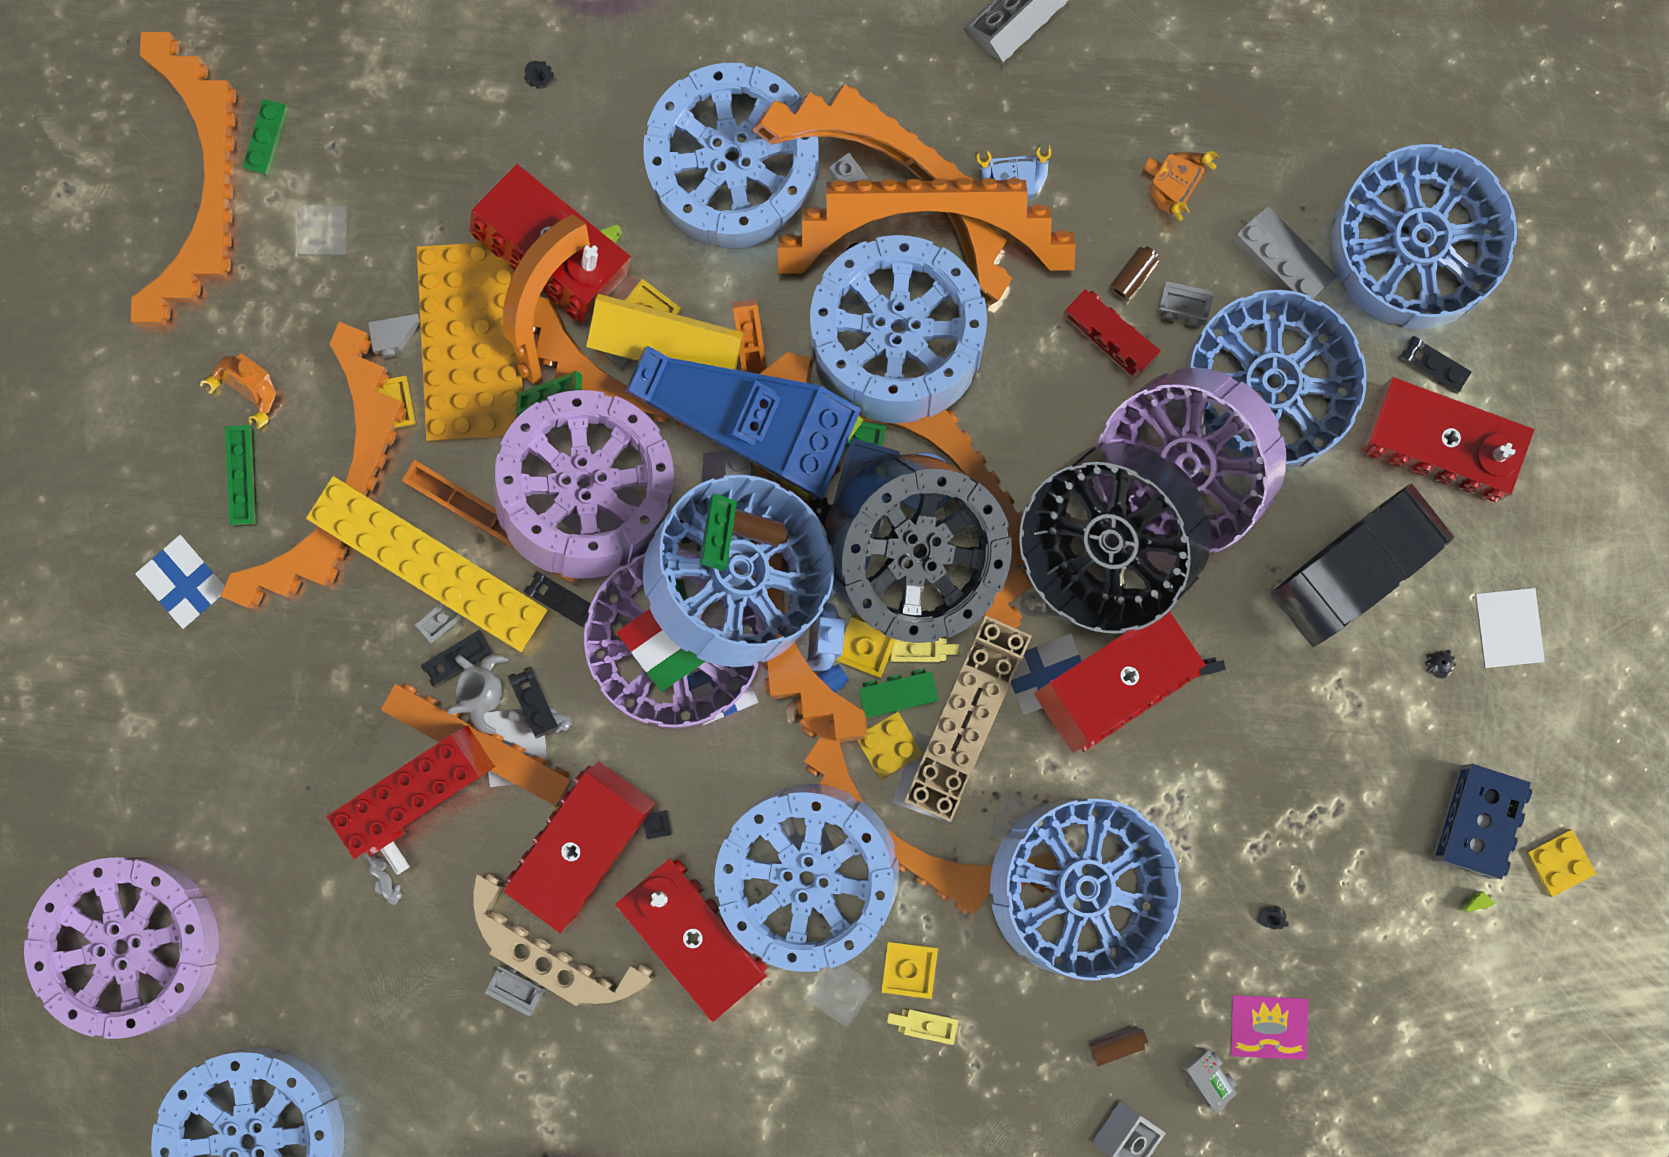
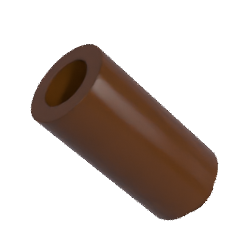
[1109,246,1159,301]
[732,509,788,547]
[1089,1026,1148,1067]

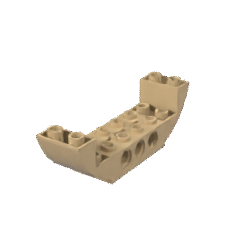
[904,615,1032,822]
[473,872,655,1006]

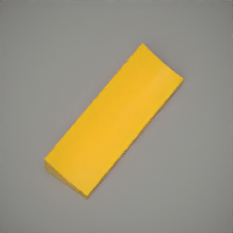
[586,294,743,370]

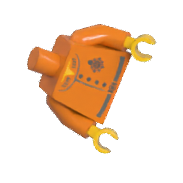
[1143,151,1220,221]
[200,353,276,429]

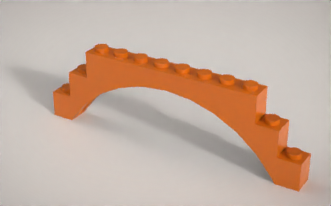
[131,32,236,327]
[752,84,1013,307]
[778,178,1075,274]
[533,297,814,428]
[220,321,407,609]
[858,386,1032,629]
[751,460,868,742]
[800,718,1059,915]

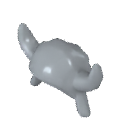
[446,654,508,734]

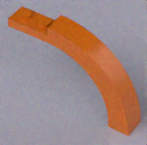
[503,214,590,384]
[732,299,770,476]

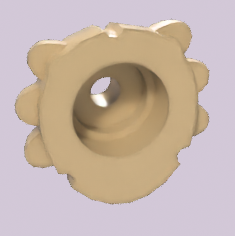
[786,699,803,725]

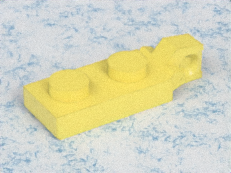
[890,638,960,662]
[886,1009,959,1045]

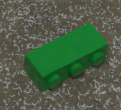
[858,668,939,719]

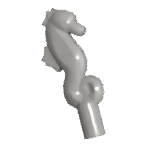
[508,708,573,733]
[363,853,402,905]

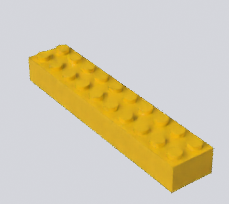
[306,476,548,652]

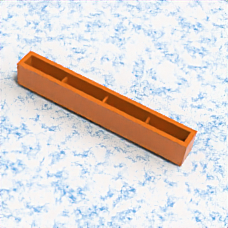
[401,459,579,586]
[381,683,573,806]

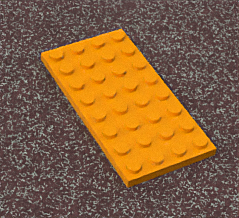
[417,242,524,442]

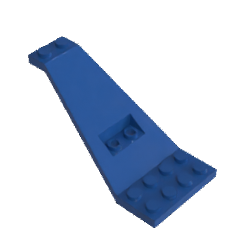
[625,346,861,499]

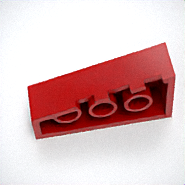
[1063,289,1161,381]

